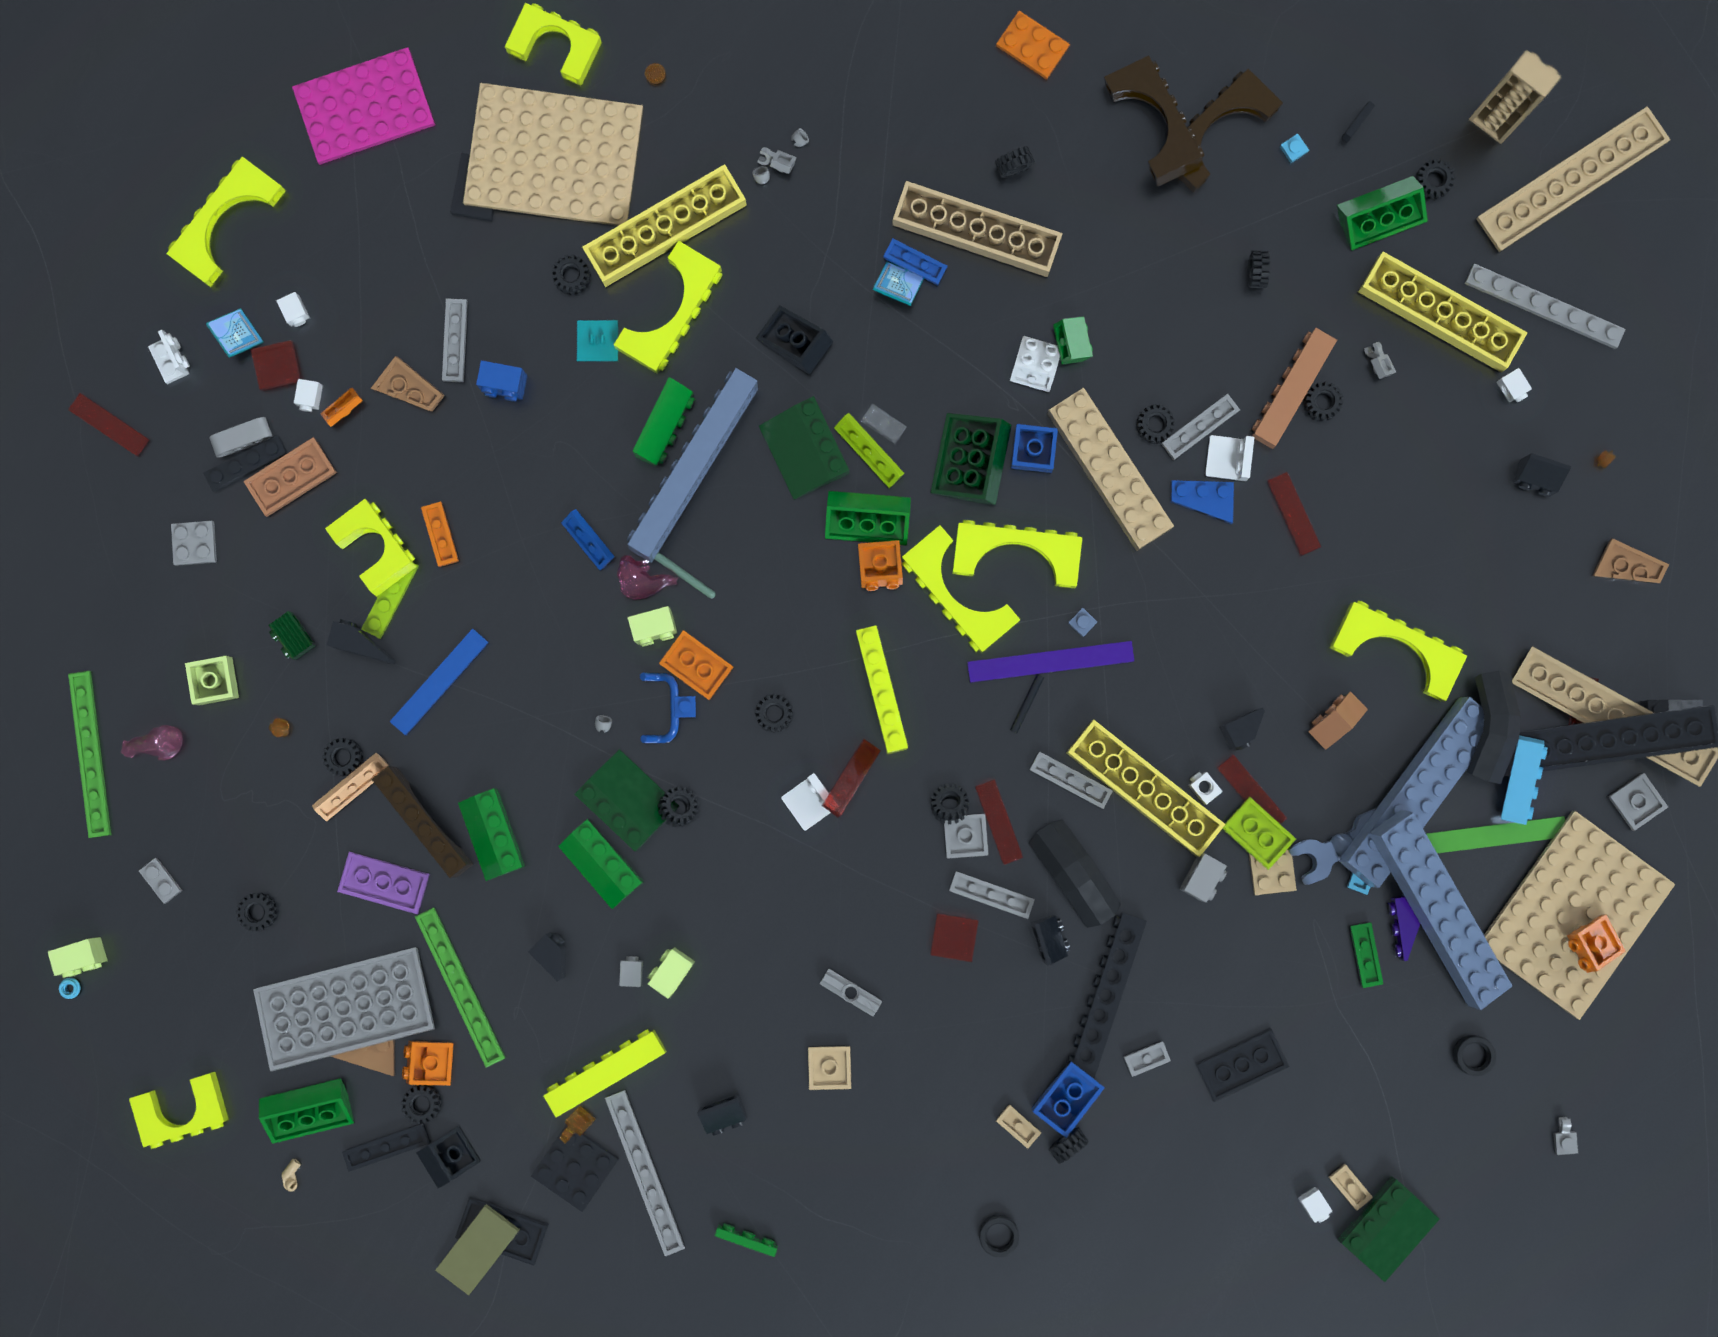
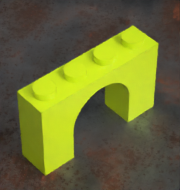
[505,3,602,86]
[325,499,416,597]
[129,1072,229,1149]

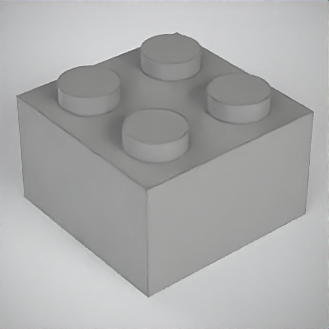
[1179,853,1227,903]

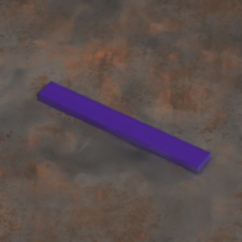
[967,641,1134,683]

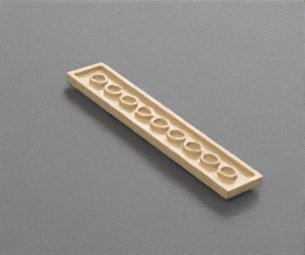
[1476,106,1670,252]
[1512,646,1718,787]

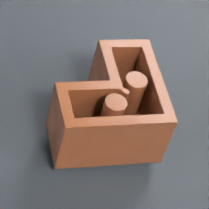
[1309,691,1368,750]

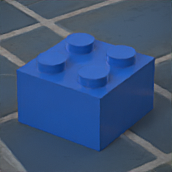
[476,360,527,401]
[1011,424,1058,473]

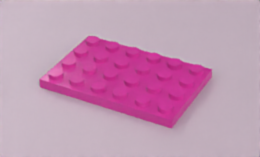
[292,47,435,165]

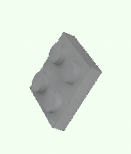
[171,521,217,566]
[1608,773,1668,831]
[944,814,988,858]

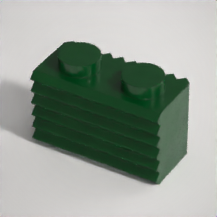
[268,611,316,660]

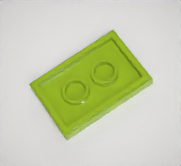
[1222,797,1296,870]

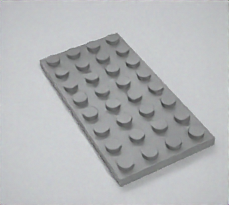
[253,947,435,1071]

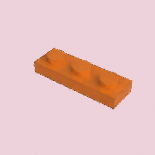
[421,501,459,567]

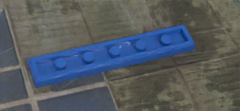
[390,629,489,735]

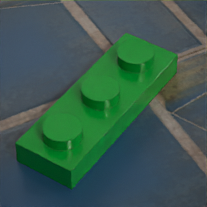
[1349,922,1383,988]
[715,1224,778,1257]

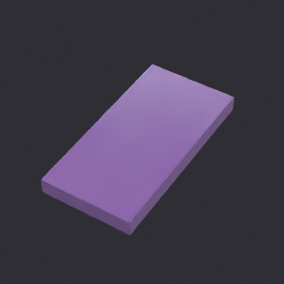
[337,852,430,914]

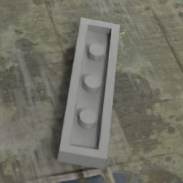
[442,299,468,382]
[1162,394,1240,460]
[1030,752,1113,809]
[949,871,1035,919]

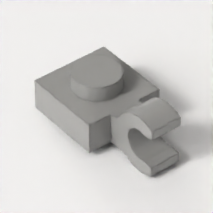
[758,147,797,174]
[1364,342,1396,379]
[1553,1117,1578,1155]

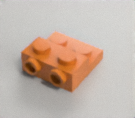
[858,540,903,591]
[1567,914,1626,973]
[402,1041,453,1085]

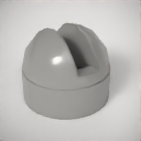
[791,128,809,147]
[752,166,770,184]
[595,715,612,733]

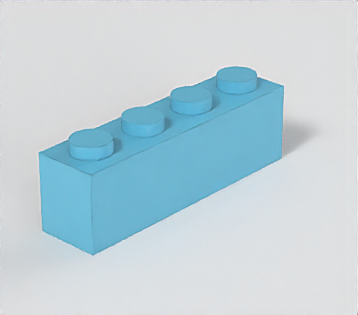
[1501,735,1548,825]

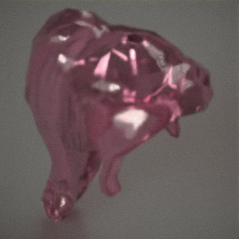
[617,555,678,600]
[121,725,183,760]

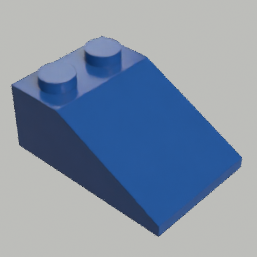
[1031,1061,1105,1138]

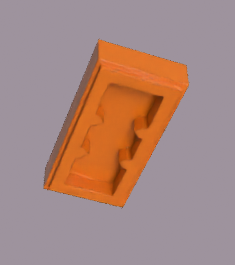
[321,388,363,427]

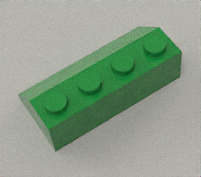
[1337,176,1428,250]
[632,377,695,468]
[825,491,911,545]
[458,788,525,881]
[558,819,643,909]
[259,1078,354,1144]

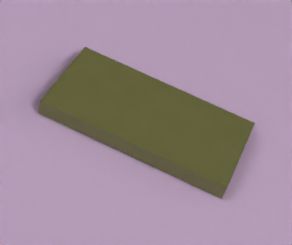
[436,1204,520,1295]

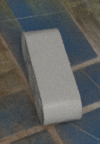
[209,417,273,458]

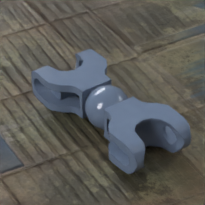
[1288,809,1376,885]

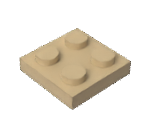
[1249,849,1297,895]
[808,1046,851,1090]

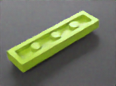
[834,413,904,488]
[361,563,419,639]

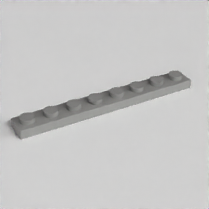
[1464,264,1625,349]
[605,1090,685,1256]

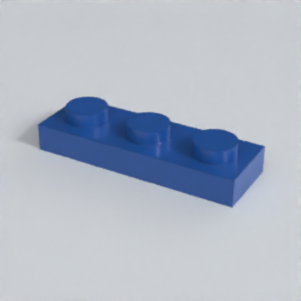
[883,238,947,285]
[561,509,615,570]

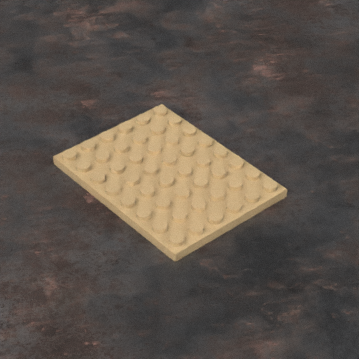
[463,83,643,226]
[1484,811,1675,1020]

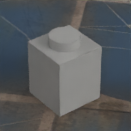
[619,956,643,987]

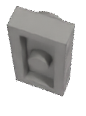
[139,858,182,904]
[1124,1041,1171,1077]

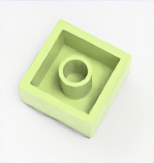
[628,606,677,647]
[185,656,239,705]
[48,937,108,978]
[648,948,695,999]

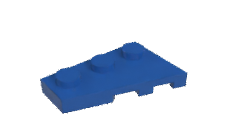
[1171,480,1234,524]

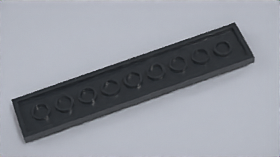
[1504,705,1718,777]

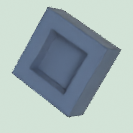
[1068,608,1097,637]

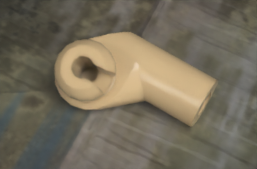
[281,1158,301,1192]

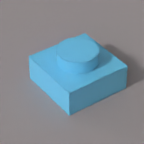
[1280,134,1309,163]
[1347,873,1370,895]

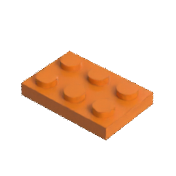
[996,11,1070,80]
[659,630,734,700]

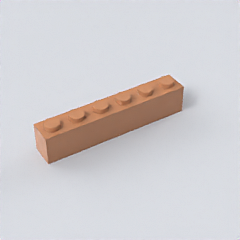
[1251,328,1337,449]

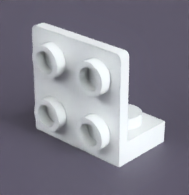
[148,330,190,384]
[1010,336,1060,392]
[1205,435,1254,481]
[781,773,838,830]

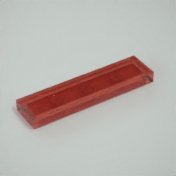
[68,393,149,456]
[1268,472,1321,556]
[821,739,881,818]
[1217,755,1287,824]
[975,780,1023,865]

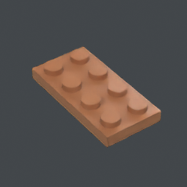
[243,437,337,517]

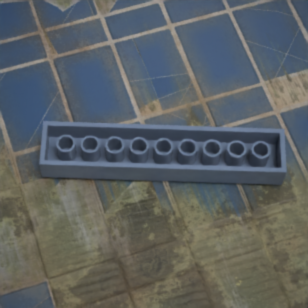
[627,368,758,563]
[1338,697,1484,888]
[1369,810,1512,1010]

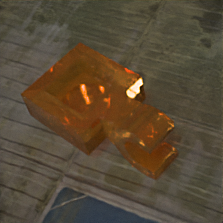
[559,1106,595,1144]

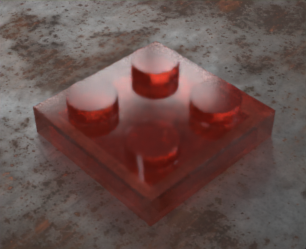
[251,340,301,390]
[930,914,978,962]

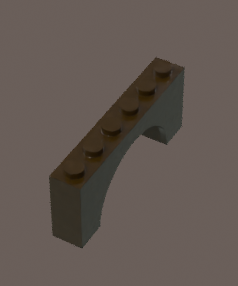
[1104,55,1205,186]
[1160,69,1283,193]
[372,766,474,878]

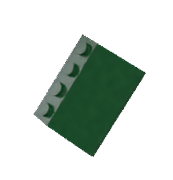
[759,396,850,500]
[931,413,1012,505]
[574,749,679,852]
[1337,1176,1440,1282]

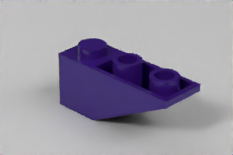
[1389,896,1420,961]

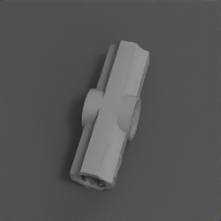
[820,969,882,1017]

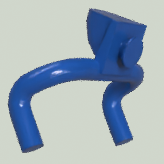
[640,672,696,743]

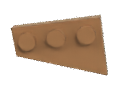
[371,356,445,411]
[1592,538,1669,583]
[331,1040,395,1076]

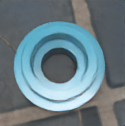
[59,978,81,999]

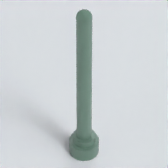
[654,552,715,598]

